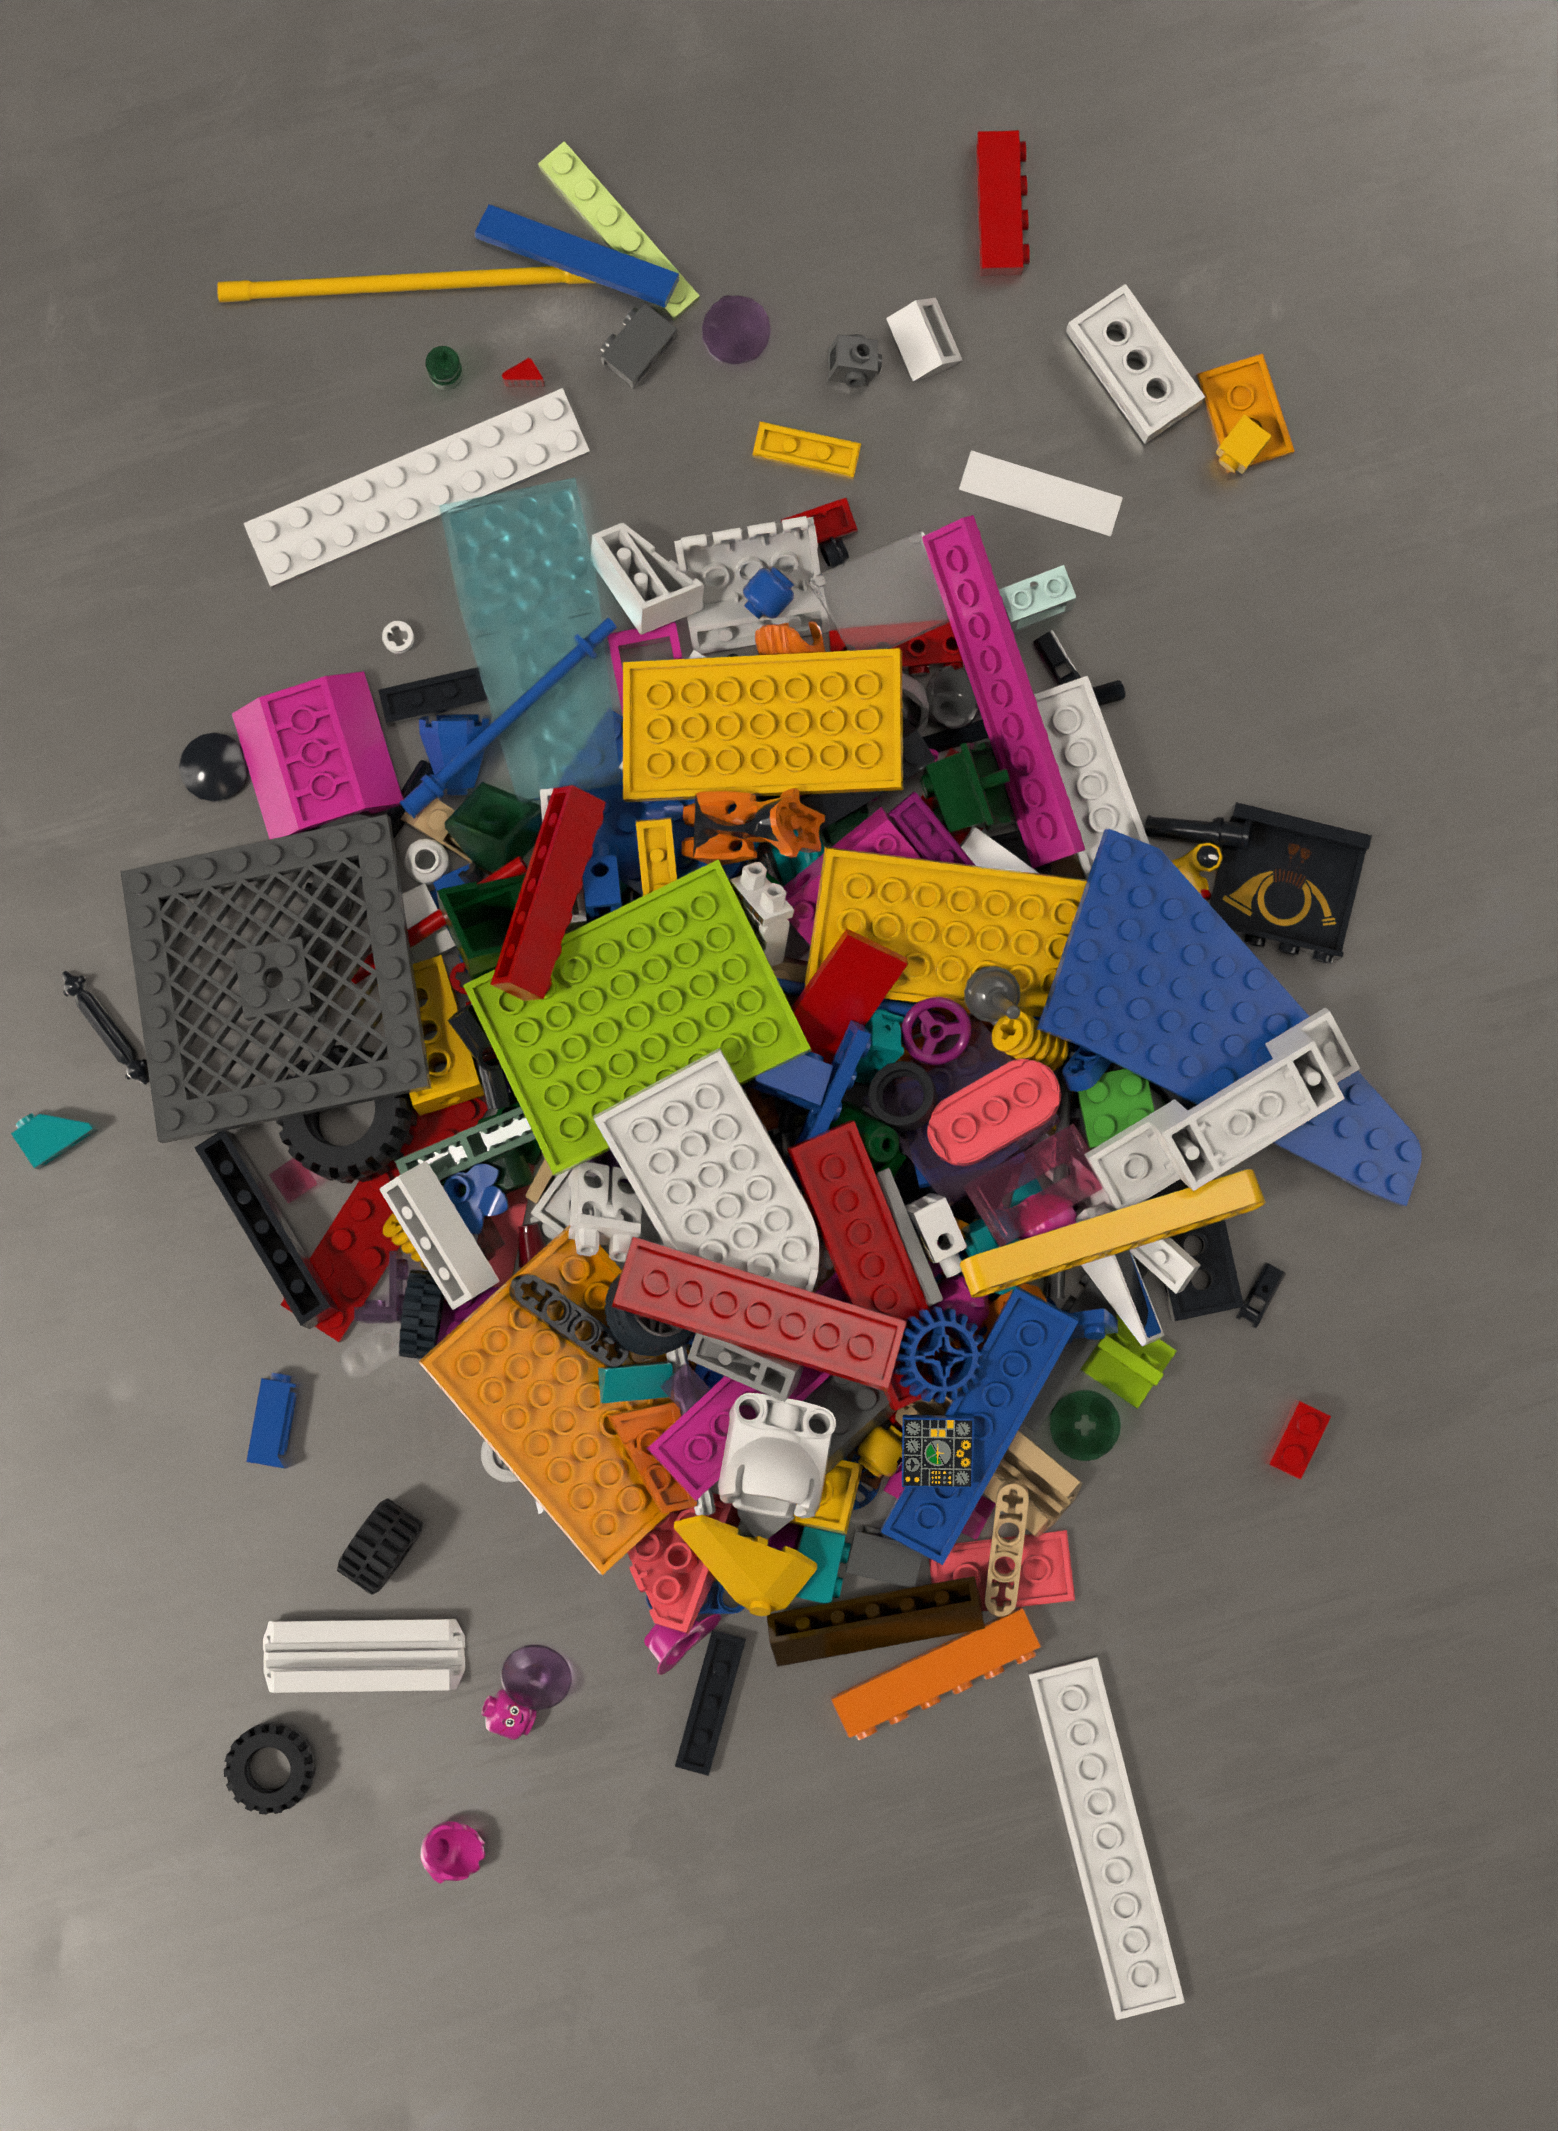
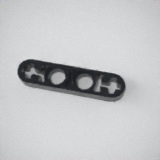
[509,1274,629,1367]

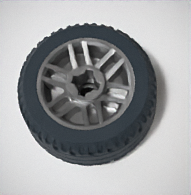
[604,1272,695,1356]

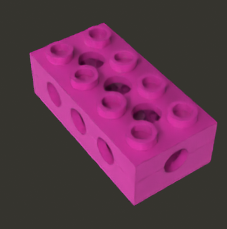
[783,807,923,946]

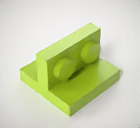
[1080,1315,1177,1409]

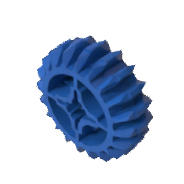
[893,1306,987,1403]

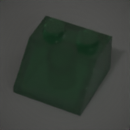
[444,781,542,873]

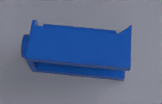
[246,1372,300,1469]

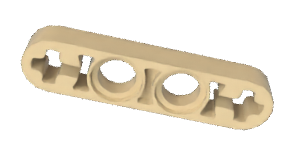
[985,1479,1029,1617]

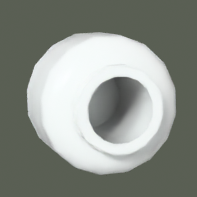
[403,838,450,886]

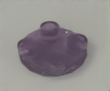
[702,295,771,365]

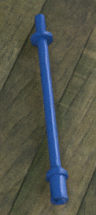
[399,617,617,819]

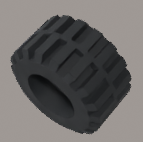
[337,1498,423,1595]
[224,1722,316,1815]

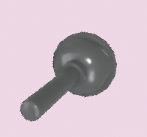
[964,966,1020,1022]

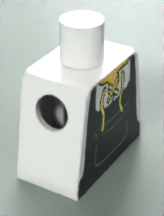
[905,1193,967,1278]

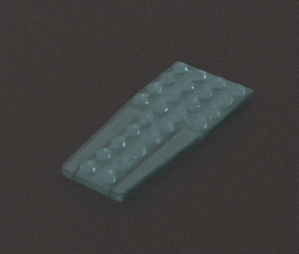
[439,478,621,803]

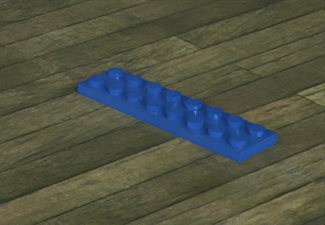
[880,1286,1079,1565]

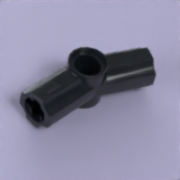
[447,1003,518,1110]

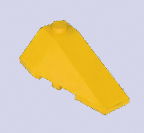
[674,1515,817,1616]

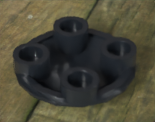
[179,732,249,803]

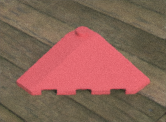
[627,1493,741,1634]

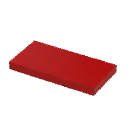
[791,928,908,1065]

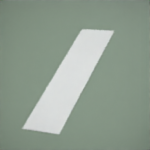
[959,450,1123,537]

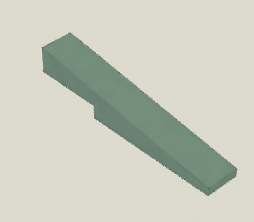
[395,1107,536,1181]

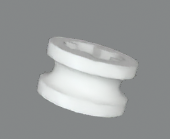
[382,621,414,654]

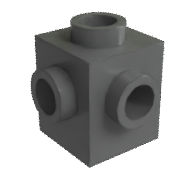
[828,334,882,388]

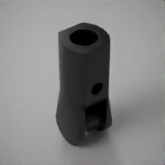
[1033,630,1081,686]
[1236,1262,1286,1329]

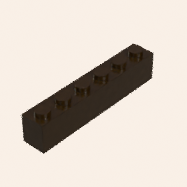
[767,1576,985,1667]

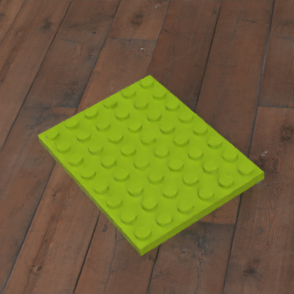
[463,860,812,1177]

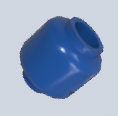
[743,567,794,619]

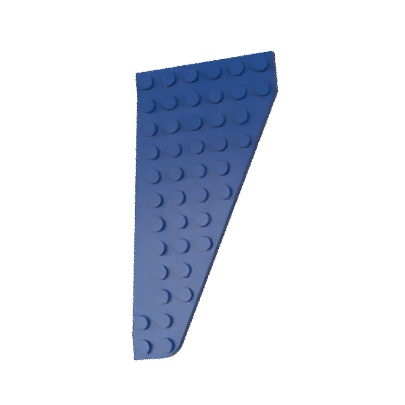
[1037,829,1422,1206]

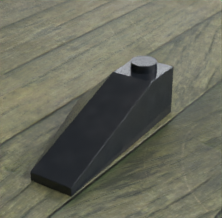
[799,717,935,832]

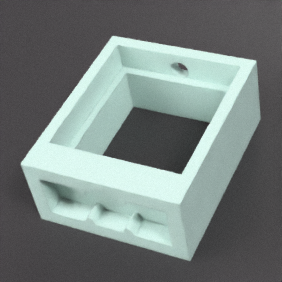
[999,565,1077,632]

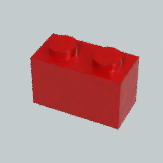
[1265,1400,1331,1480]

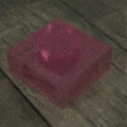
[269,1158,318,1204]

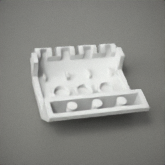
[674,516,830,654]

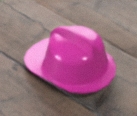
[644,1614,721,1675]

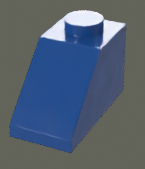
[746,1052,833,1110]

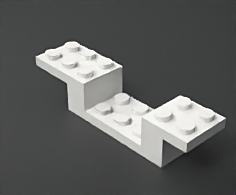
[1084,1008,1360,1211]

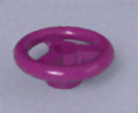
[901,997,971,1065]

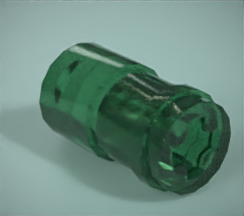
[425,346,463,391]

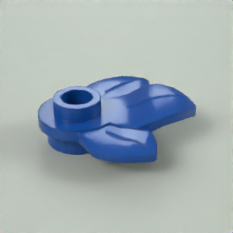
[444,1164,509,1234]

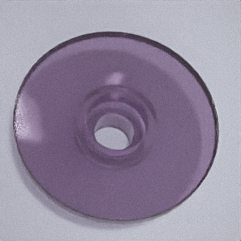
[501,1645,572,1710]

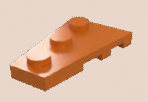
[607,1401,697,1514]

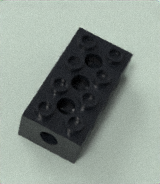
[1145,1178,1244,1322]

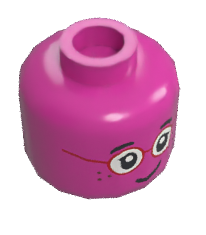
[481,1688,536,1740]

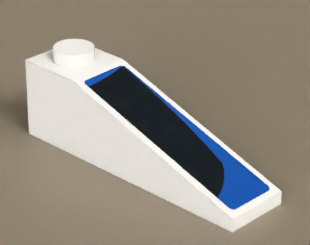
[1075,1203,1164,1347]

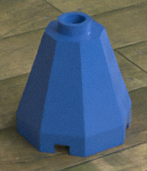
[419,714,491,795]

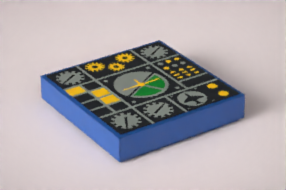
[902,1415,974,1488]

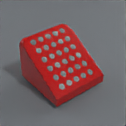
[501,358,545,387]

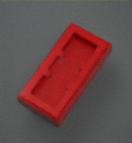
[781,498,858,545]

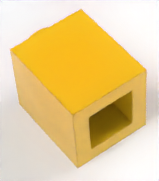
[1215,414,1272,475]

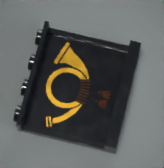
[1209,802,1372,964]

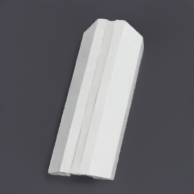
[263,1619,466,1693]

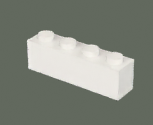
[379,1160,500,1310]

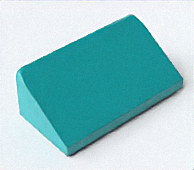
[598,1361,673,1403]

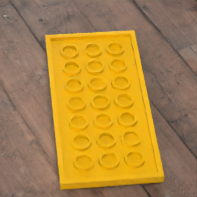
[623,648,903,802]
[805,847,1087,1017]

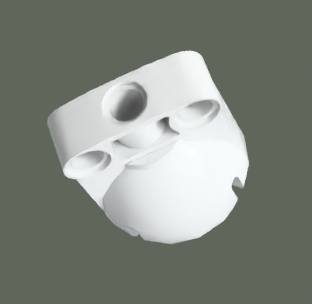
[718,1393,836,1519]

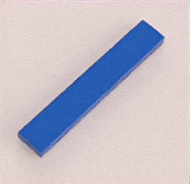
[475,204,679,308]

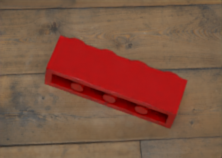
[976,130,1030,276]

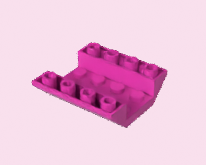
[232,671,403,839]

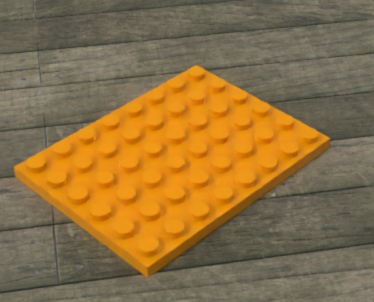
[419,1225,708,1575]

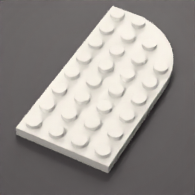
[594,1048,819,1292]

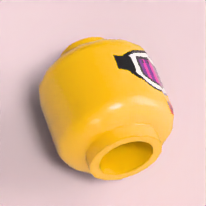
[857,1425,902,1479]

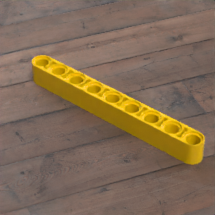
[959,1169,1266,1298]

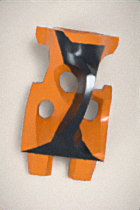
[681,788,825,865]

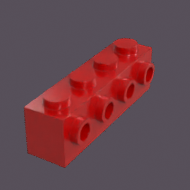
[828,621,964,676]

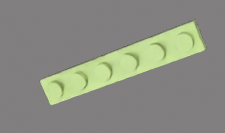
[538,141,700,321]

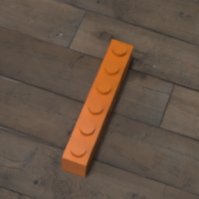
[831,1607,1041,1740]

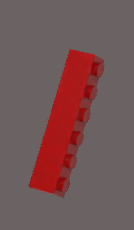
[490,785,606,1001]

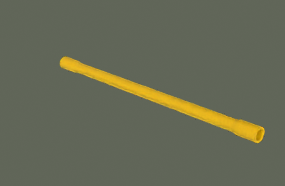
[217,266,596,303]

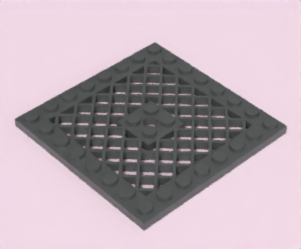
[120,814,432,1144]

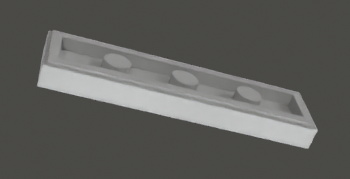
[876,1168,943,1307]

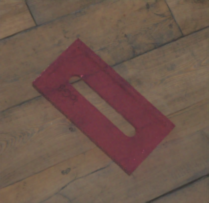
[963,1124,1103,1247]

